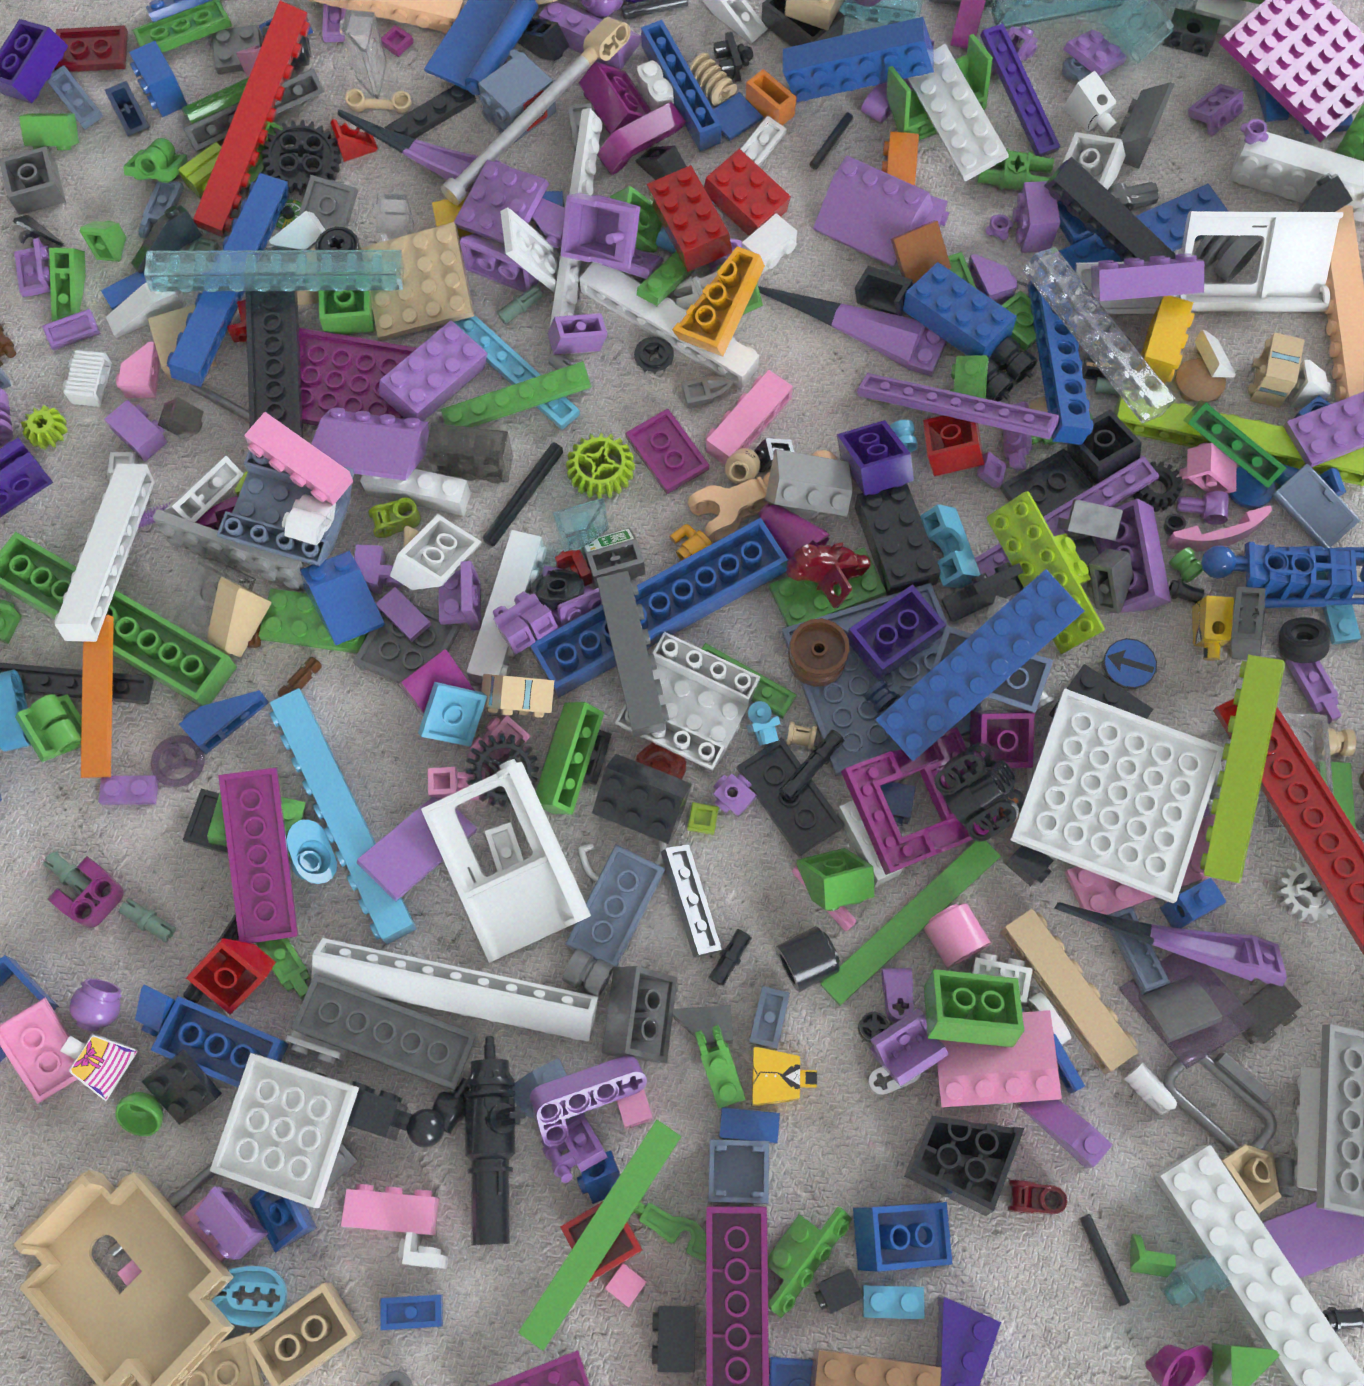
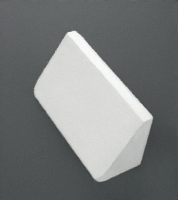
[1195,330,1236,377]

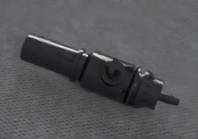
[464,1036,526,1246]

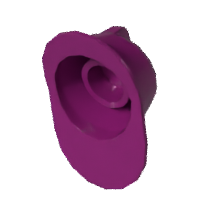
[1145,1344,1213,1386]

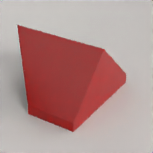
[330,119,378,162]

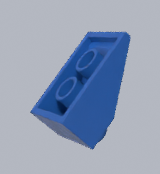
[300,551,385,646]
[853,1202,953,1272]

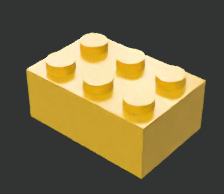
[1132,295,1195,391]

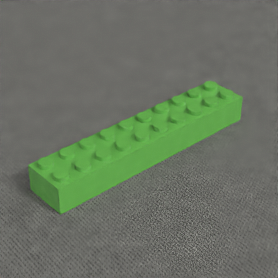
[0,532,237,706]

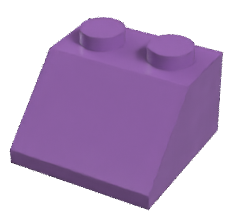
[195,1186,268,1259]

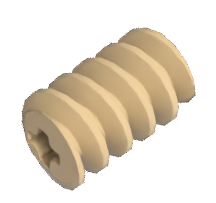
[689,53,737,106]

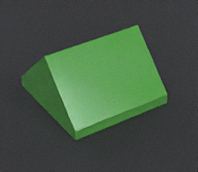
[1212,1343,1280,1386]

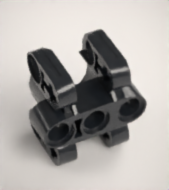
[934,743,1025,842]

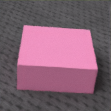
[605,1263,647,1308]

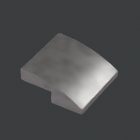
[1139,975,1223,1043]

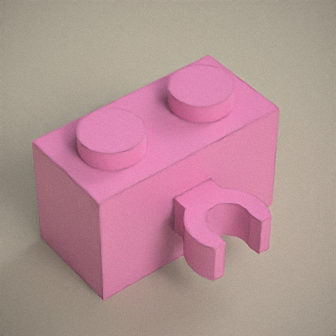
[1179,443,1237,494]

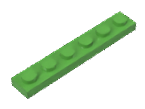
[441,361,592,435]

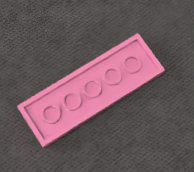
[1065,815,1216,924]

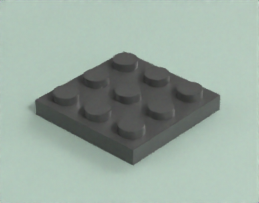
[353,604,461,683]

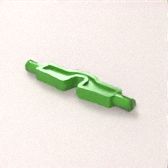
[634,1202,706,1262]

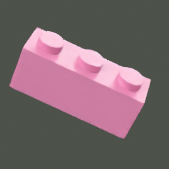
[341,1184,439,1235]

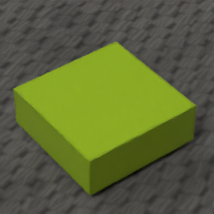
[687,802,719,835]

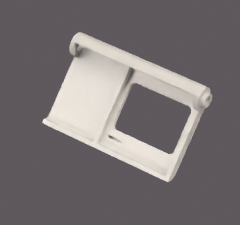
[1176,211,1343,312]

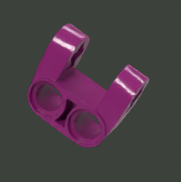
[47,856,124,928]

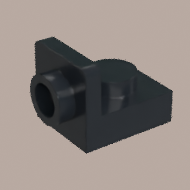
[754,438,794,472]

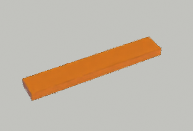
[81,615,114,778]

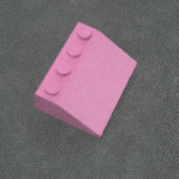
[937,1010,1062,1108]

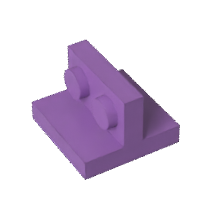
[439,561,482,630]
[869,1008,949,1087]

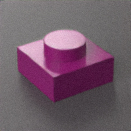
[380,25,414,57]

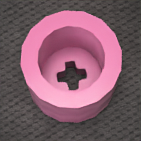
[924,903,991,969]

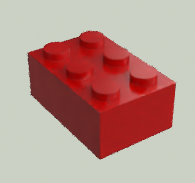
[704,148,791,236]

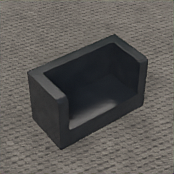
[855,266,913,316]

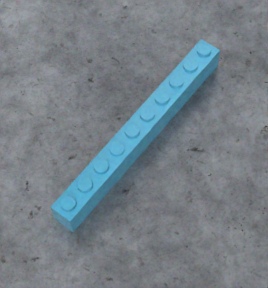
[269,688,417,944]

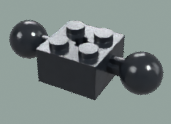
[316,1073,445,1148]

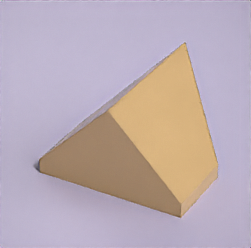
[1221,1144,1282,1213]

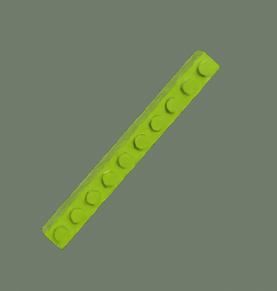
[1114,391,1364,486]

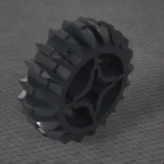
[464,733,539,807]

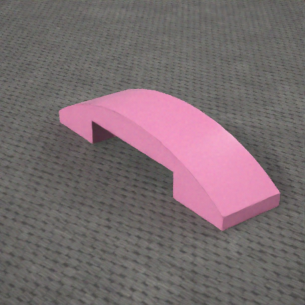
[1166,505,1272,551]

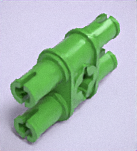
[977,148,1054,192]

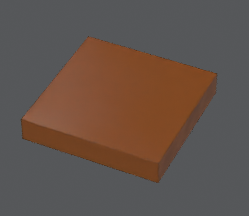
[891,220,951,285]

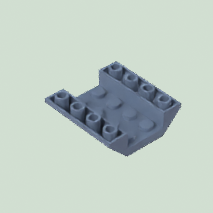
[216,450,354,566]

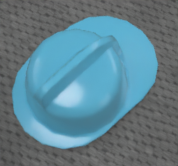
[286,820,337,884]

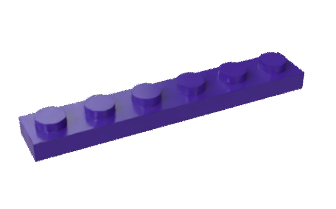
[980,24,1061,157]

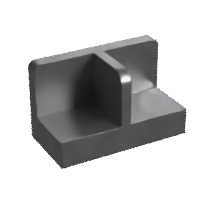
[1057,499,1123,541]

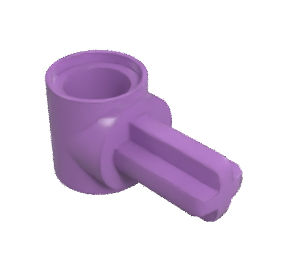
[1177,491,1229,525]

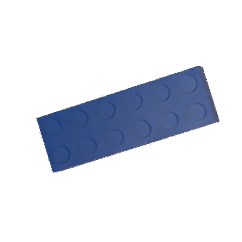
[783,17,934,102]

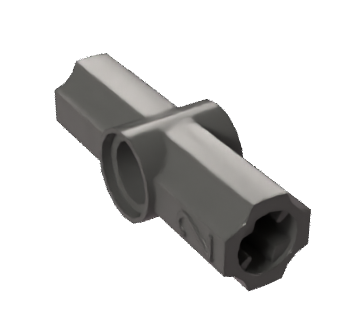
[1108,182,1159,212]

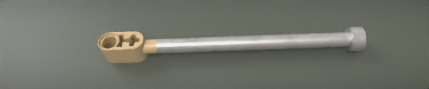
[441,17,631,205]

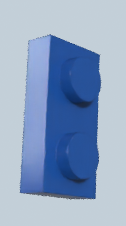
[380,1294,443,1331]

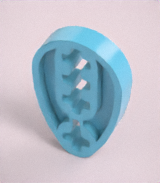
[212,1266,288,1328]

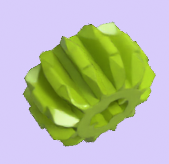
[21,405,68,450]

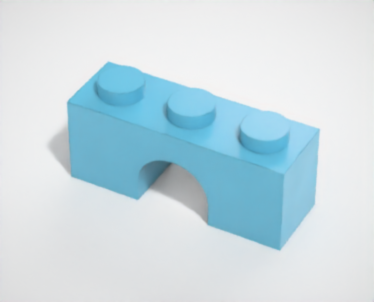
[920,504,981,589]

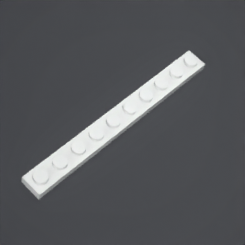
[550,108,602,326]

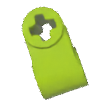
[368,498,421,538]

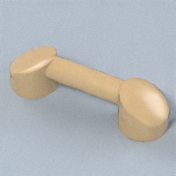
[345,89,412,114]

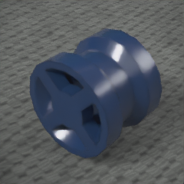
[863,679,898,713]

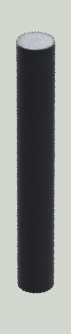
[809,112,853,170]
[1079,1214,1130,1307]

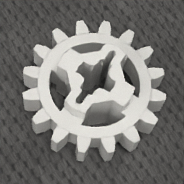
[1277,861,1336,923]

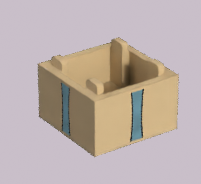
[1247,332,1305,408]
[482,674,554,718]

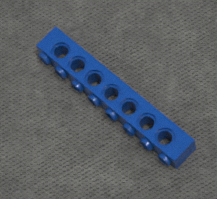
[1027,269,1093,445]

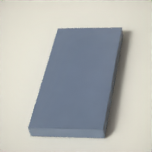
[565,844,666,967]

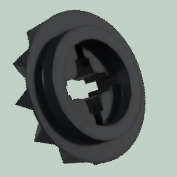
[634,337,674,374]

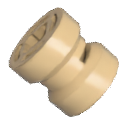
[1319,728,1356,756]

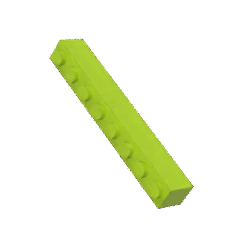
[1200,655,1285,884]

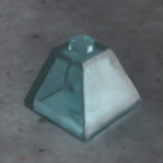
[553,498,609,552]

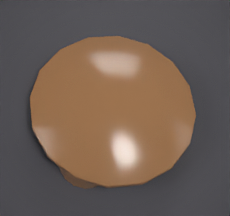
[1176,358,1226,402]

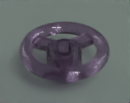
[151,735,205,787]

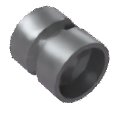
[562,948,614,998]

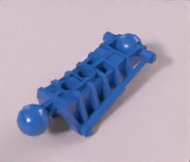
[1201,542,1364,608]

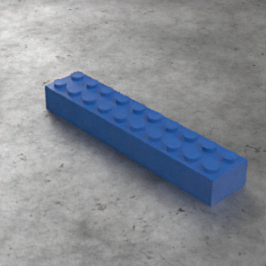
[530,518,788,698]

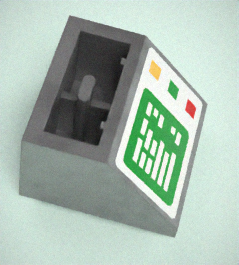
[580,527,645,589]

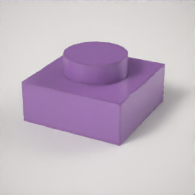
[977,452,1007,488]

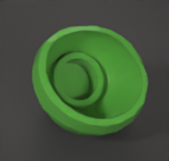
[115,1092,164,1136]

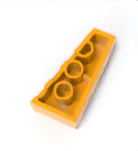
[672,246,765,357]

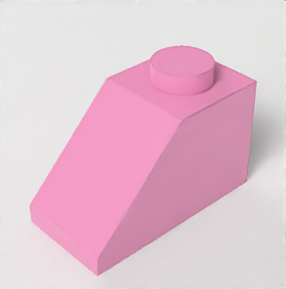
[116,342,160,398]

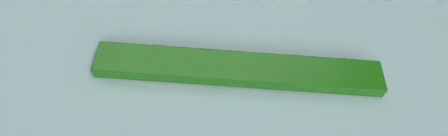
[821,841,1001,1006]
[518,1120,682,1351]

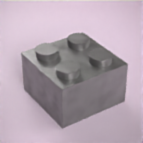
[0,146,66,215]

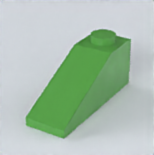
[49,248,86,322]

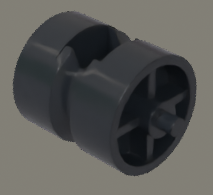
[990,336,1038,385]
[985,357,1015,402]

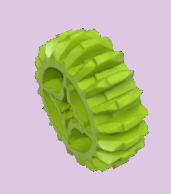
[566,432,635,500]

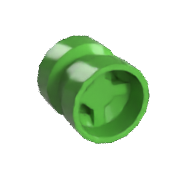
[1169,547,1203,583]

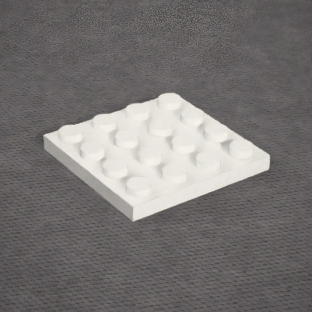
[210,1053,359,1208]

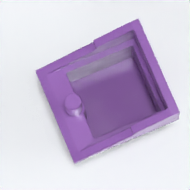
[561,193,640,269]

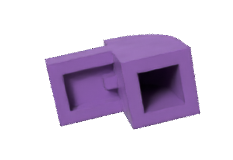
[354,545,405,594]

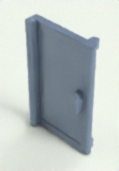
[1272,463,1361,548]

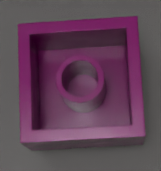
[970,709,1035,768]

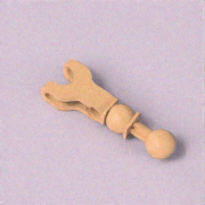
[687,450,838,543]

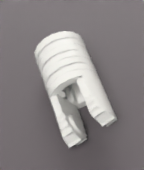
[1124,1062,1177,1115]

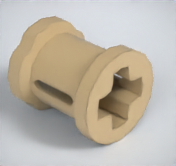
[786,722,817,750]

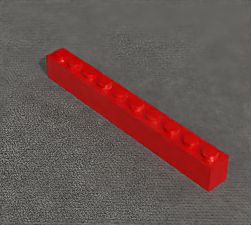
[193,0,310,238]

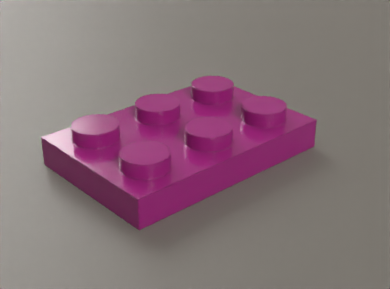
[625,408,709,494]

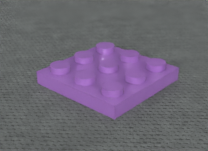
[454,160,549,244]

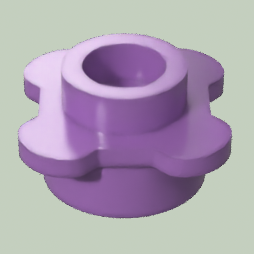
[1240,119,1269,144]
[985,214,1013,240]

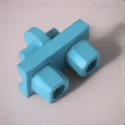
[746,701,780,746]

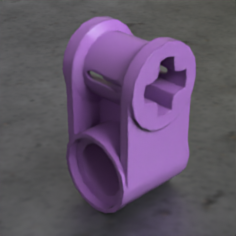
[882,967,914,1024]

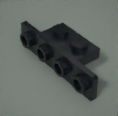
[941,562,1024,622]

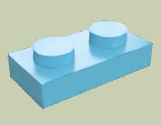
[862,1285,925,1319]

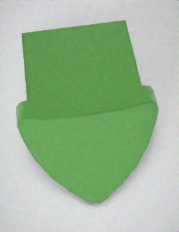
[1130,1234,1176,1277]

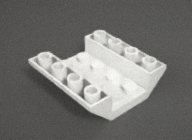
[615,632,760,771]

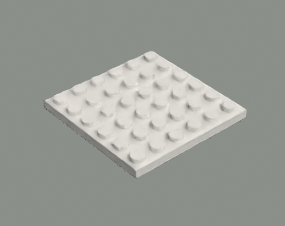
[1010,688,1224,903]

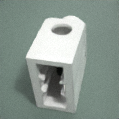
[1063,71,1117,134]

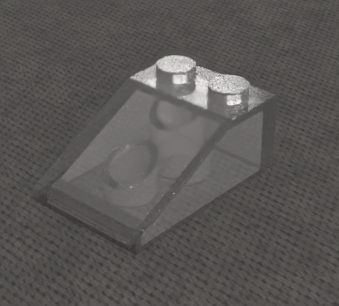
[172,557,256,648]

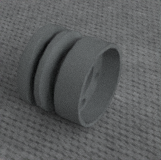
[1194,235,1263,282]

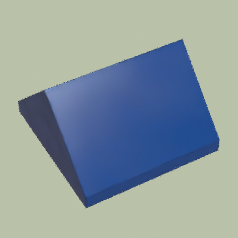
[249,1189,317,1253]

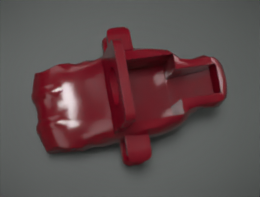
[786,542,871,609]

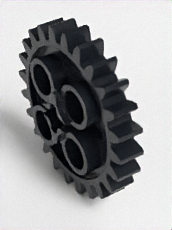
[261,120,341,195]

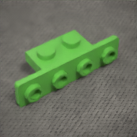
[768,1206,852,1318]

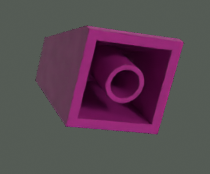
[398,649,475,716]

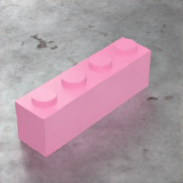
[705,370,793,465]
[244,412,353,505]

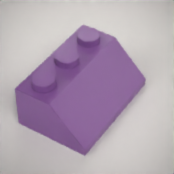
[460,234,539,292]

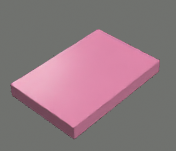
[0,997,77,1104]

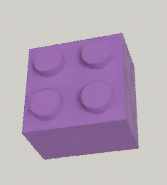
[1013,181,1060,253]

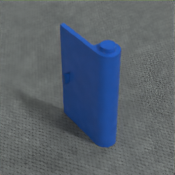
[424,0,538,95]

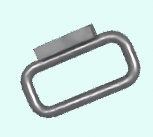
[1163,1050,1277,1153]

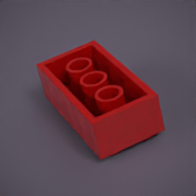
[647,165,733,272]

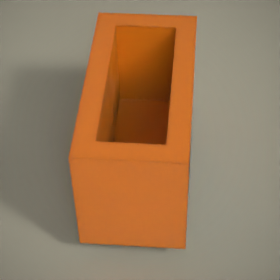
[746,69,796,126]

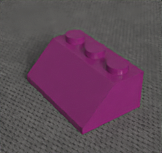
[579,62,652,134]

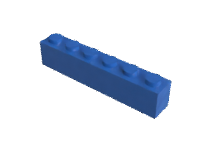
[641,20,722,151]

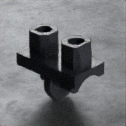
[713,32,754,82]

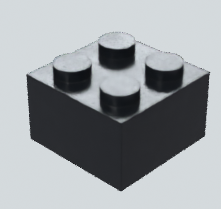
[1067,409,1142,484]

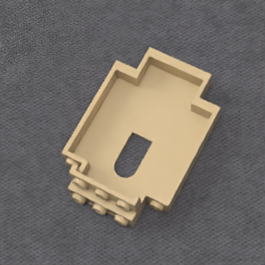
[13,1170,235,1386]

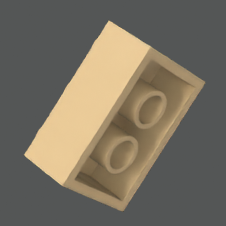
[245,1282,363,1386]

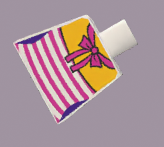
[60,1033,138,1101]

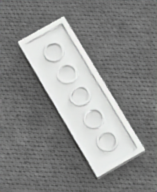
[907,44,1009,182]

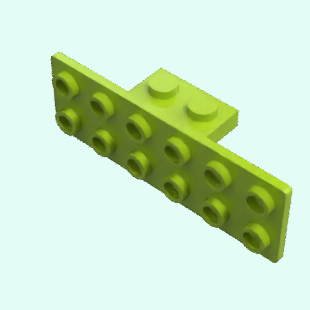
[986,491,1105,654]

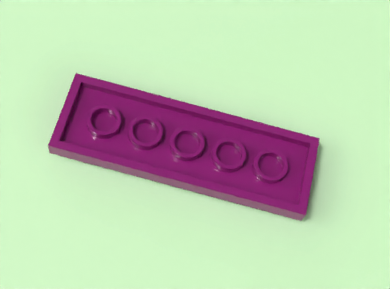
[218,767,298,943]

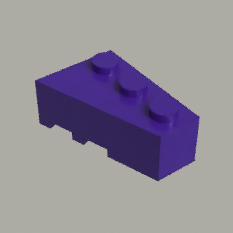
[936,1296,1001,1386]

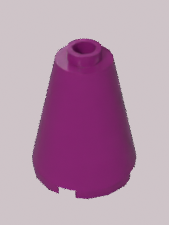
[758,503,830,561]

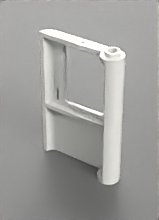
[421,759,591,963]

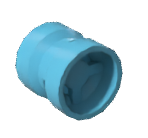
[890,420,918,453]

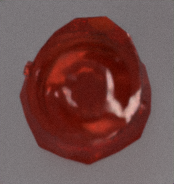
[636,742,687,780]

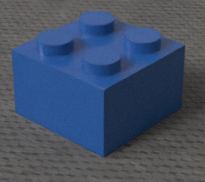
[129,41,187,117]

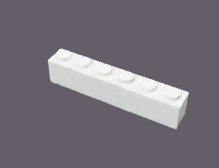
[467,530,547,684]

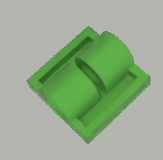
[123,138,188,183]
[15,694,82,762]

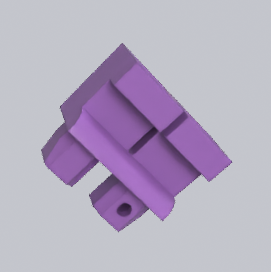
[493,591,558,655]

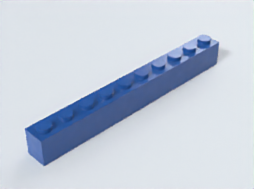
[167,173,289,387]

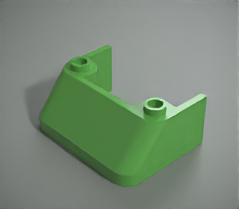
[887,34,993,141]

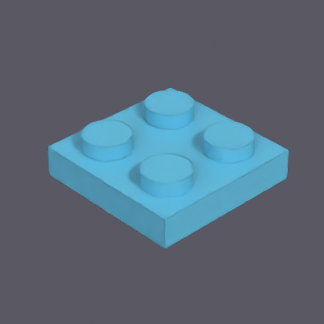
[418,682,487,747]

